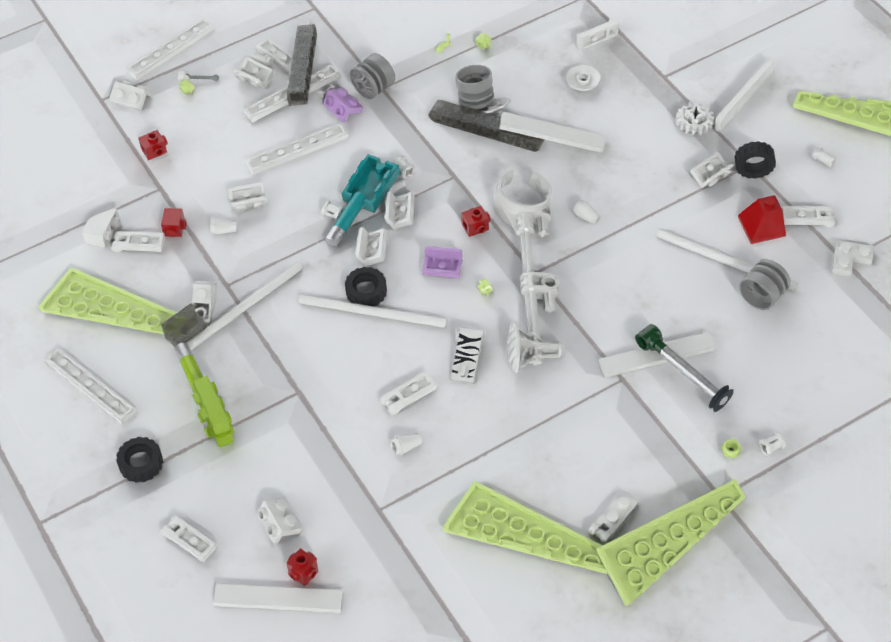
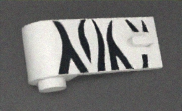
[450,327,485,384]

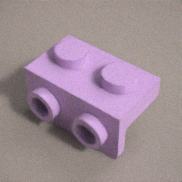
[323,88,364,122]
[422,246,463,279]

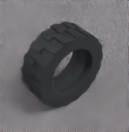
[734,141,776,179]
[345,267,387,306]
[116,437,163,483]

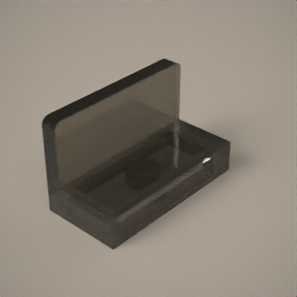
[161,303,207,347]

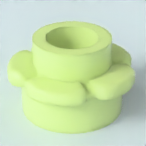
[475,33,491,49]
[179,79,195,95]
[477,278,493,296]
[721,439,742,458]

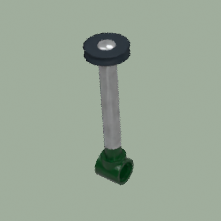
[635,324,734,412]

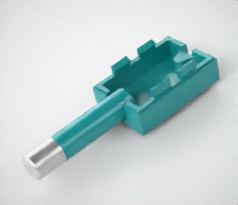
[325,154,400,247]

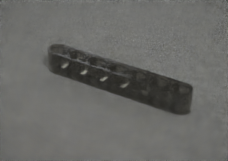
[287,24,317,106]
[428,100,545,152]

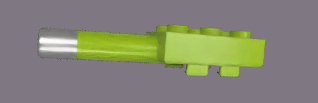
[174,342,235,447]

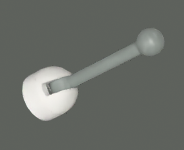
[178,70,219,84]

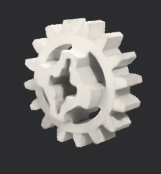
[676,102,715,135]

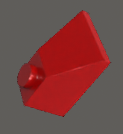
[738,195,786,244]

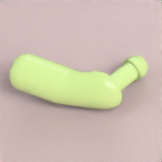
[436,33,451,53]

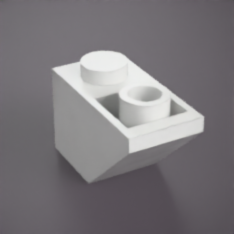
[82,208,121,248]
[192,281,217,323]

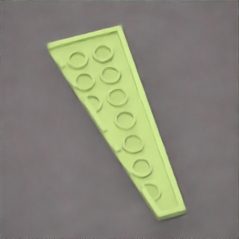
[793,91,891,136]
[39,267,196,339]
[596,479,746,606]
[443,481,609,575]

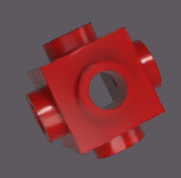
[138,130,168,161]
[461,206,491,237]
[286,548,319,587]

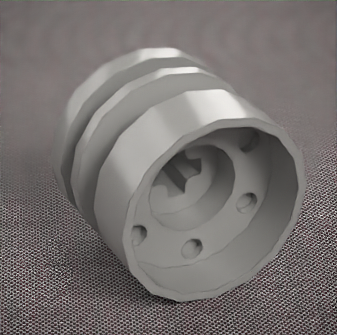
[350,53,395,99]
[456,65,494,109]
[739,259,791,310]

